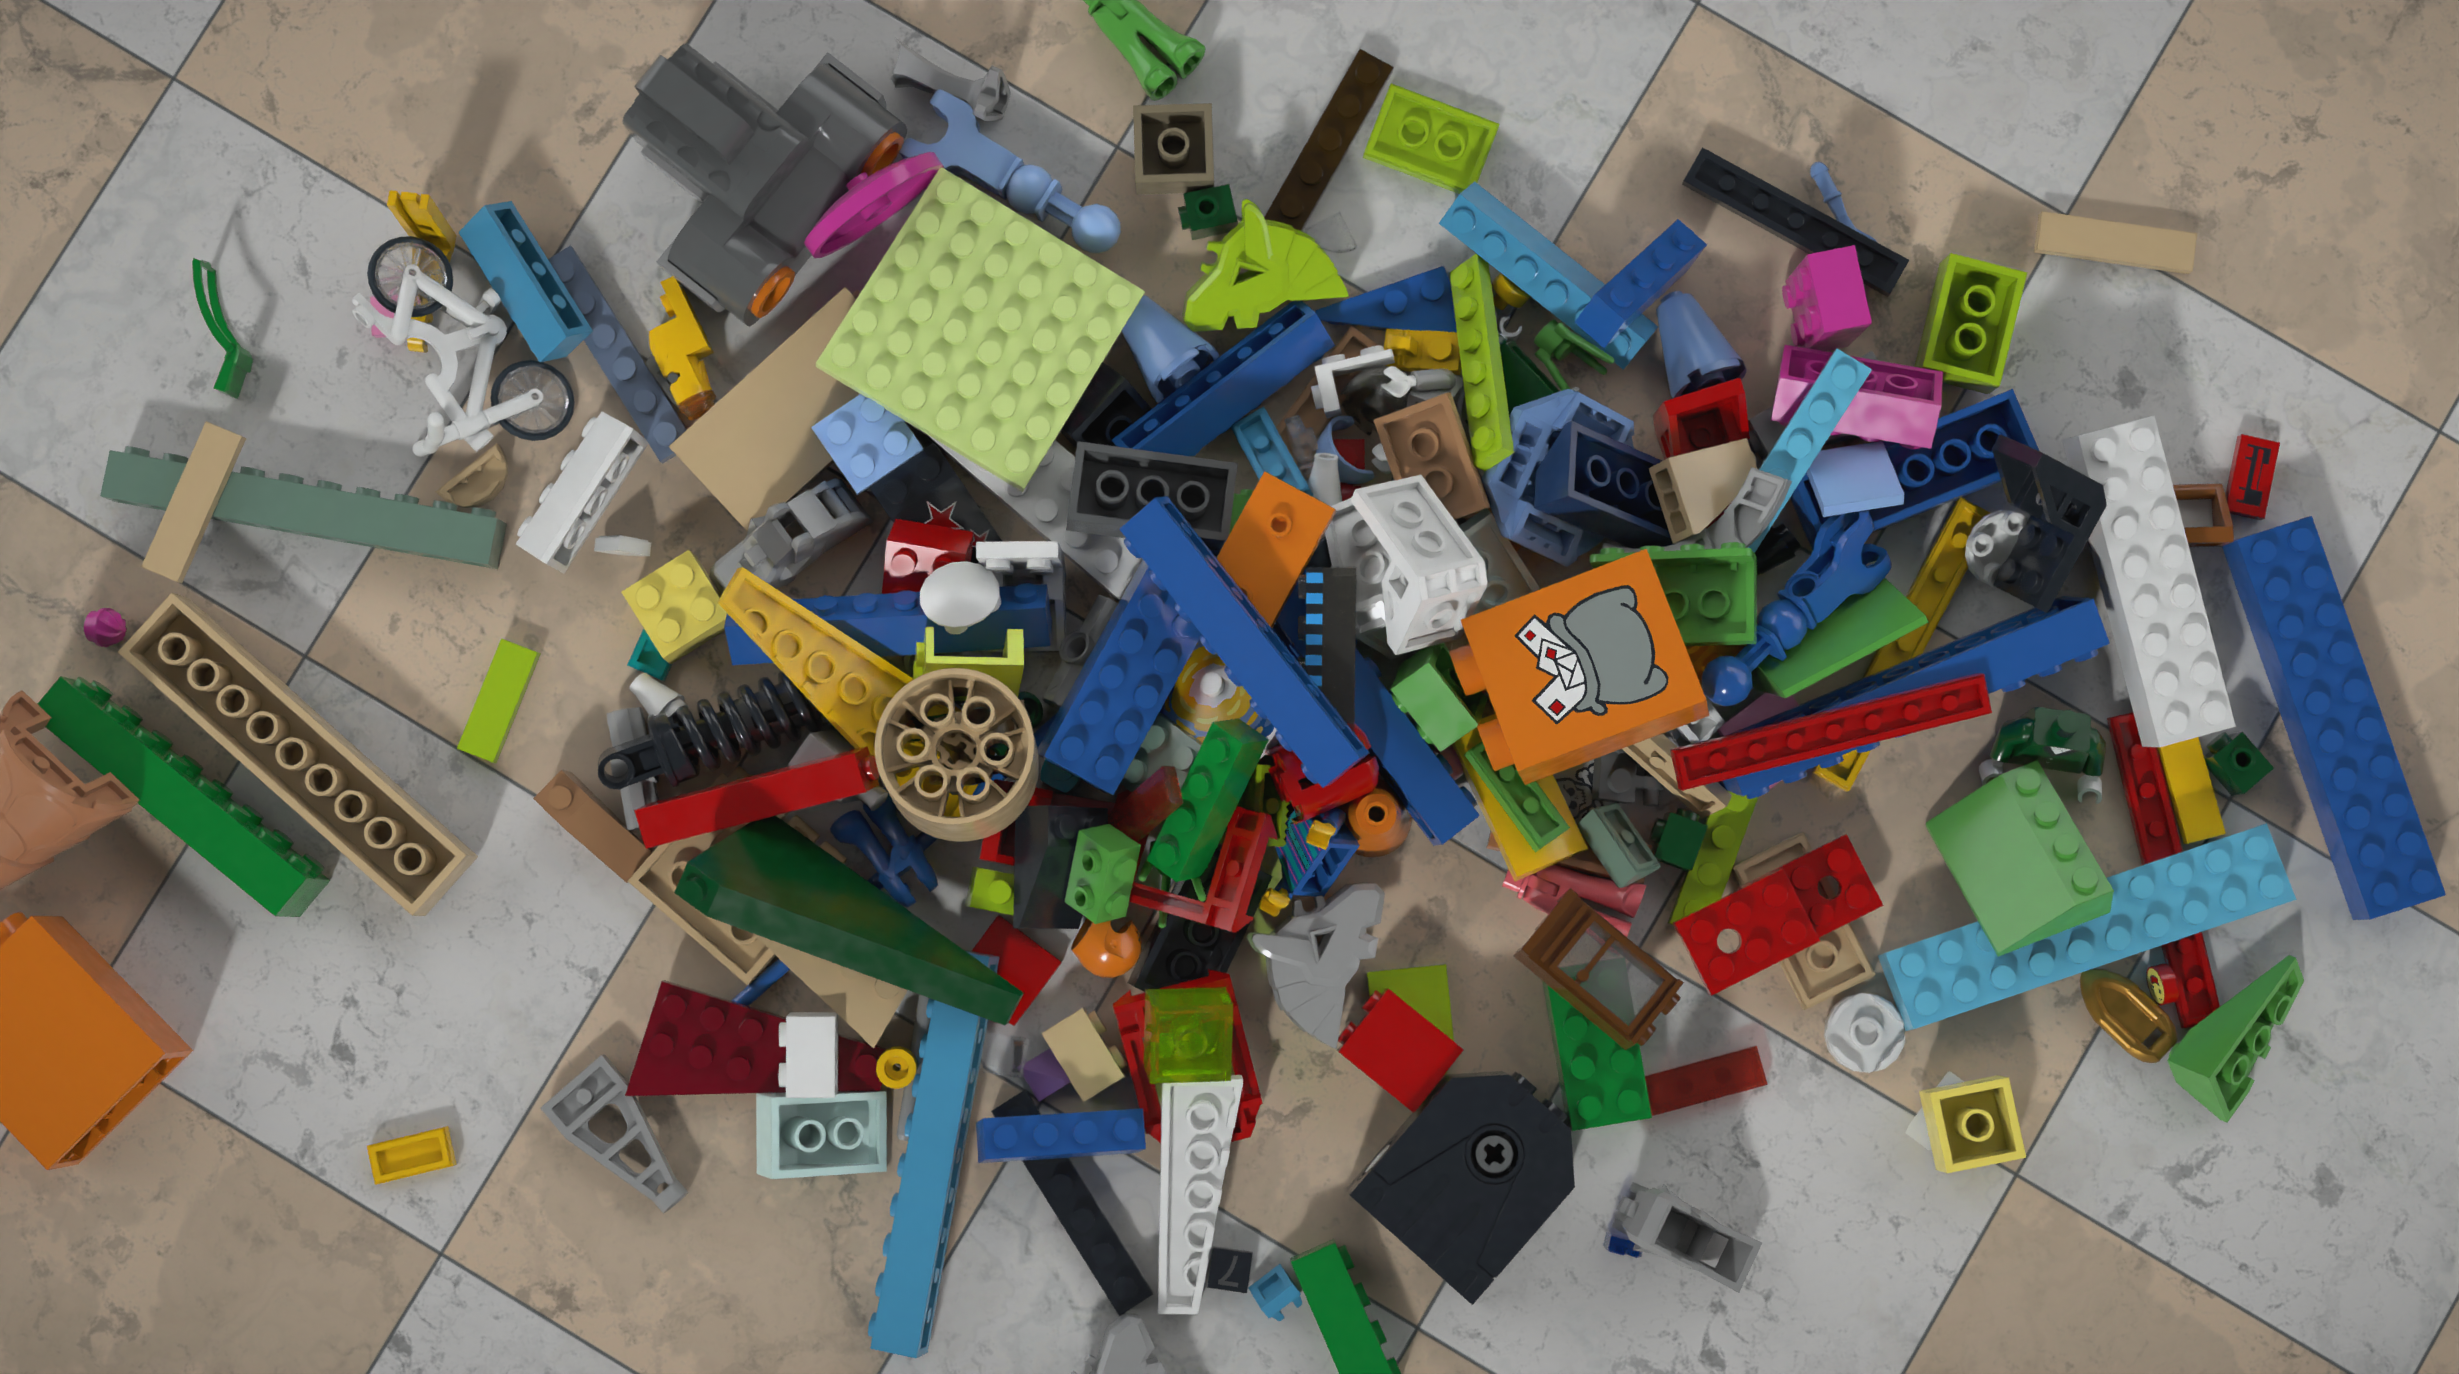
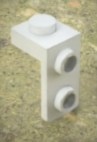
[1311,345,1395,418]

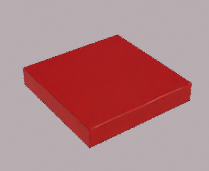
[971,915,1062,1026]

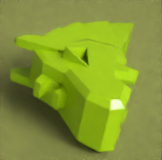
[1182,199,1349,332]

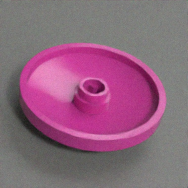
[804,152,944,258]

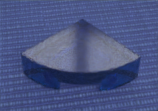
[1603,1232,1643,1258]

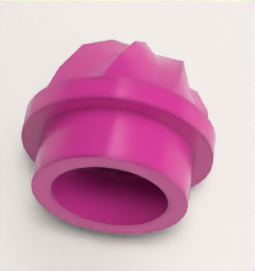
[84,608,127,647]

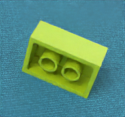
[1914,253,2028,394]

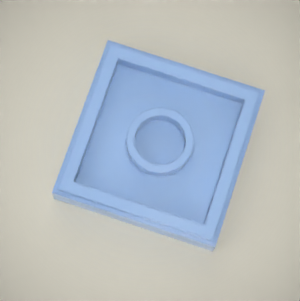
[1807,441,1904,517]

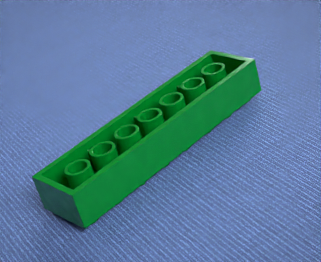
[37,676,330,917]

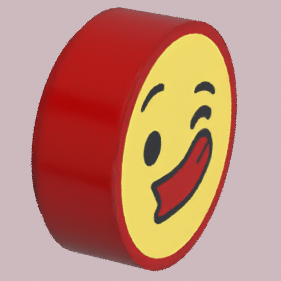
[2146,963,2179,1005]

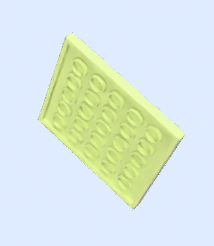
[816,167,1145,492]

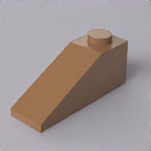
[533,770,653,883]

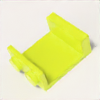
[913,627,1024,701]

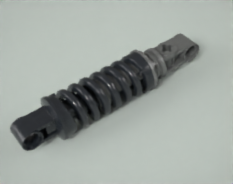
[598,653,939,789]

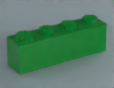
[1147,718,1269,882]
[1290,1239,1401,1374]

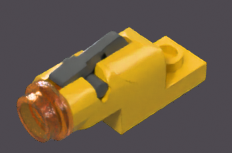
[646,276,716,420]

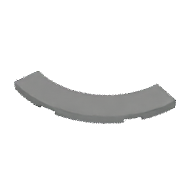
[1602,467,1792,553]

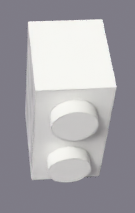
[778,1012,838,1098]

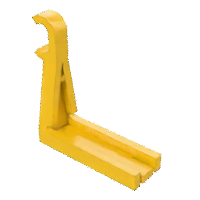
[387,190,457,353]

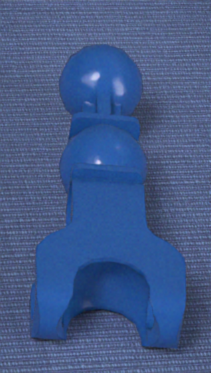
[1702,510,1892,706]

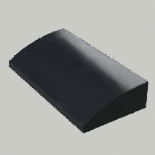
[1127,849,1273,992]

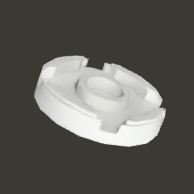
[1824,993,1905,1073]

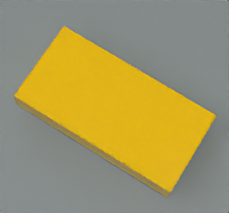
[367,1126,457,1185]

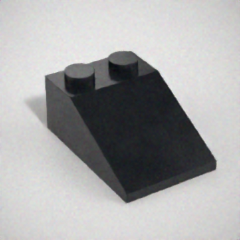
[1013,805,1108,929]

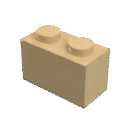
[1041,1007,1128,1102]

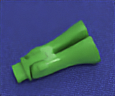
[1083,0,1206,101]

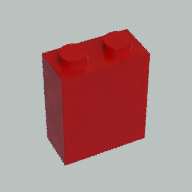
[1337,988,1464,1113]

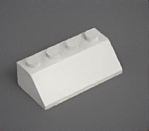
[516,411,648,574]

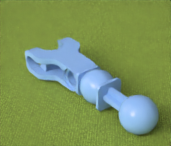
[899,89,1121,253]

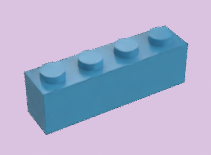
[459,201,593,363]

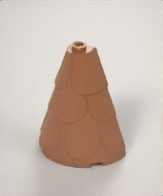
[0,690,140,890]

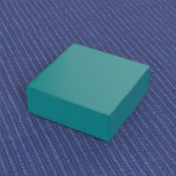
[627,629,672,682]

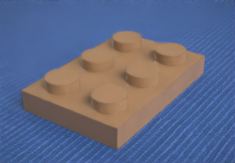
[1374,392,1490,520]

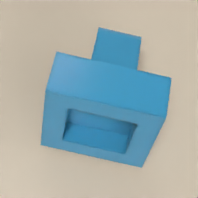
[1248,1264,1302,1321]

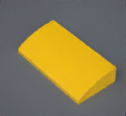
[1451,714,1588,882]

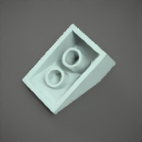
[756,1091,887,1179]

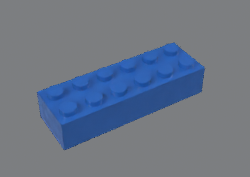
[1790,389,2039,551]
[1038,560,1201,795]

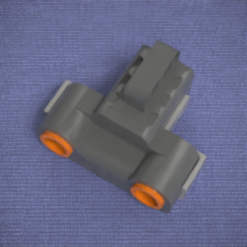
[623,43,907,327]

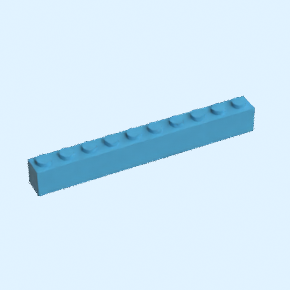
[868,950,999,1358]

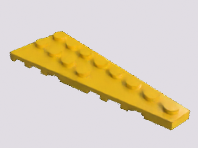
[717,567,995,817]

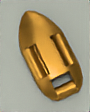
[2080,969,2178,1063]

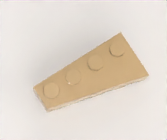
[754,934,908,1048]

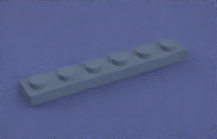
[548,245,687,464]

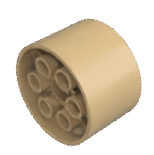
[875,668,1039,842]

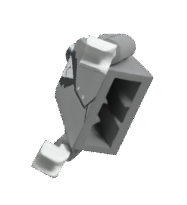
[1371,366,1465,474]

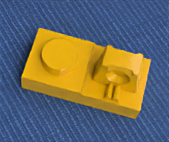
[1382,329,1461,375]

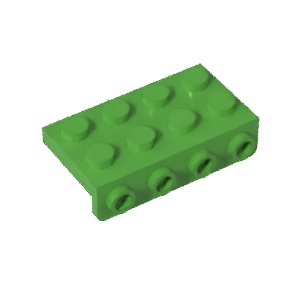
[1590,542,1757,646]

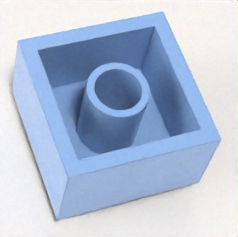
[811,394,923,495]

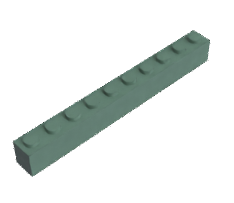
[100,446,507,570]

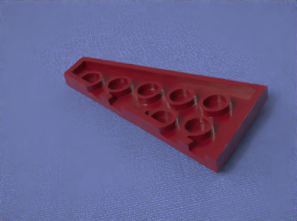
[625,980,887,1096]

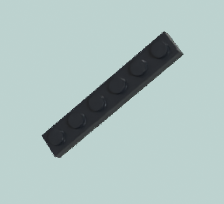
[1682,147,1909,297]
[991,1089,1154,1316]

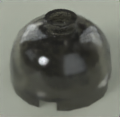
[1341,365,1412,436]

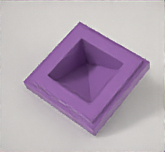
[1018,1048,1071,1101]

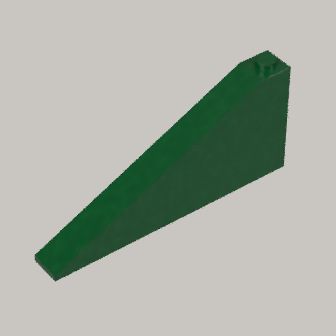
[674,816,1024,1026]

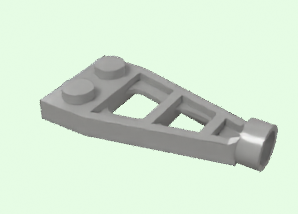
[541,1055,688,1214]

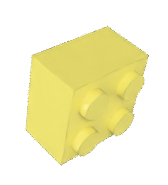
[621,550,727,664]
[1919,1075,2026,1173]

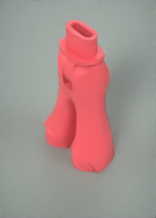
[1502,865,1647,957]

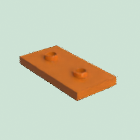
[1217,471,1337,628]

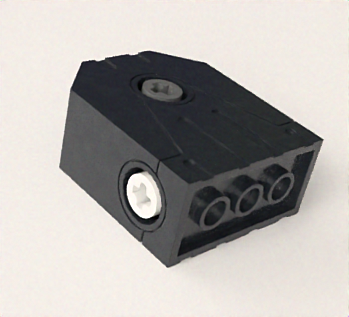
[1346,1071,1575,1305]

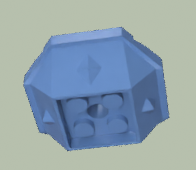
[1481,389,1634,567]

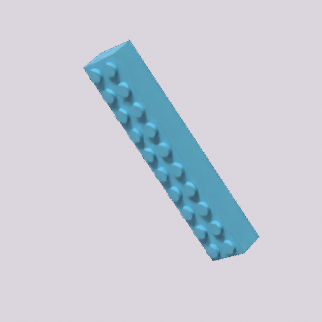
[1878,823,2297,1031]

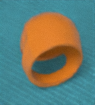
[1071,918,1142,978]

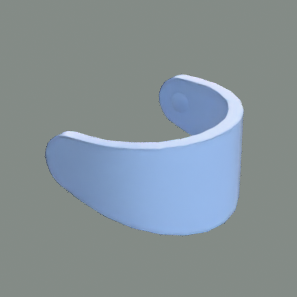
[1316,416,1374,484]

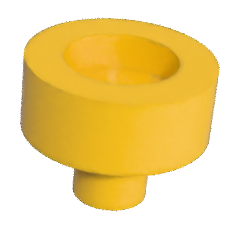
[1492,273,1531,310]
[876,1046,918,1089]

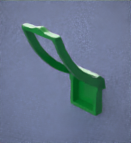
[192,258,253,399]

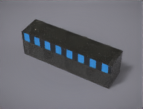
[1298,565,1357,732]

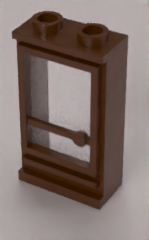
[1513,888,1684,1050]

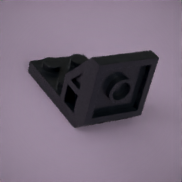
[1992,434,2107,613]

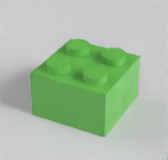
[1390,643,1487,752]

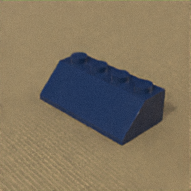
[1534,421,1674,549]

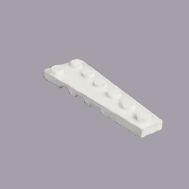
[1157,1074,1243,1314]

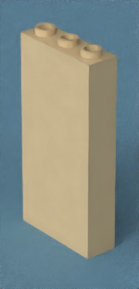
[668,287,860,532]

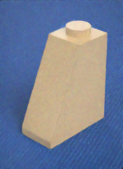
[1648,438,1757,544]

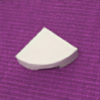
[594,535,651,556]

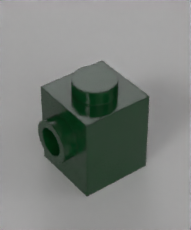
[1178,184,1238,240]
[2204,732,2274,796]
[1649,808,1708,872]

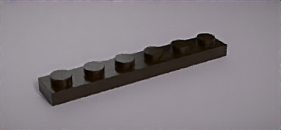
[1264,49,1394,231]

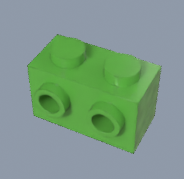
[1065,824,1141,924]

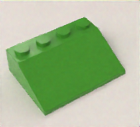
[1751,578,1928,698]
[1926,760,2114,957]

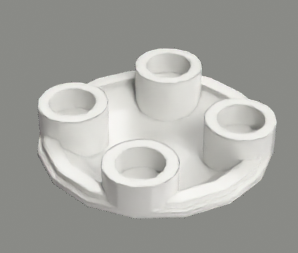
[1965,510,2029,588]
[920,561,1001,634]

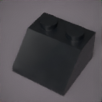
[1060,362,1152,448]

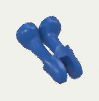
[830,787,938,908]

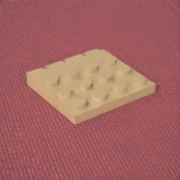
[628,766,847,985]

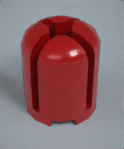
[1265,719,1379,825]

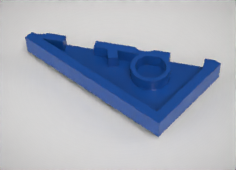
[1315,266,1457,332]

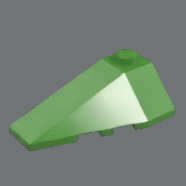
[2167,955,2304,1123]

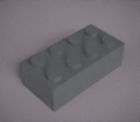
[1066,441,1238,551]

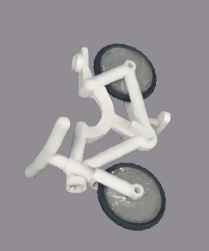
[352,236,575,457]

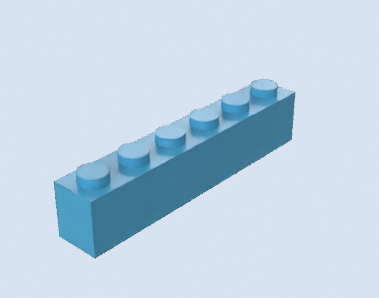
[1439,182,1658,370]

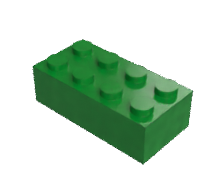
[1542,958,1652,1131]

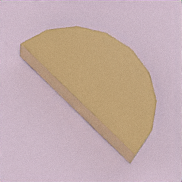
[435,443,508,508]

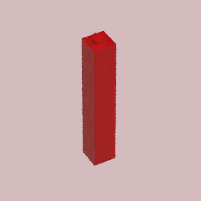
[634,746,879,849]

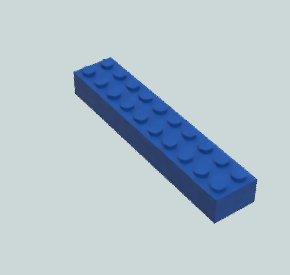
[2221,516,2446,920]
[1719,596,2110,799]

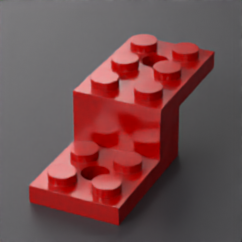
[1673,834,1884,996]

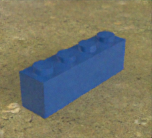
[1575,219,1707,348]
[976,1108,1146,1163]

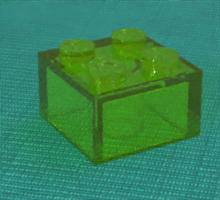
[1144,987,1233,1084]

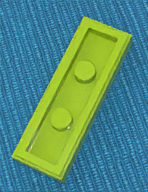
[457,638,541,764]

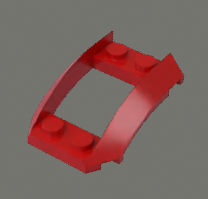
[1109,790,1278,933]
[1113,969,1263,1144]

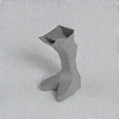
[891,38,1011,121]

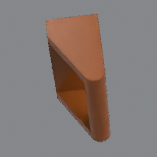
[2173,483,2234,547]

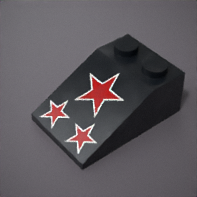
[869,442,1003,564]

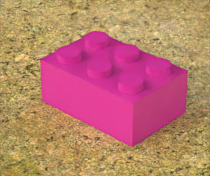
[1782,245,1872,351]

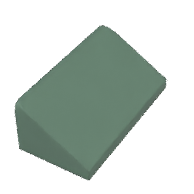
[1577,802,1661,888]

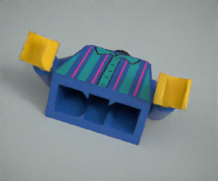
[1259,802,1360,917]

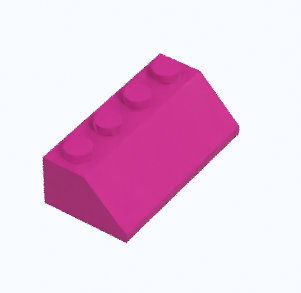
[1771,344,1943,449]

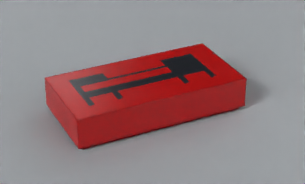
[2225,434,2280,520]

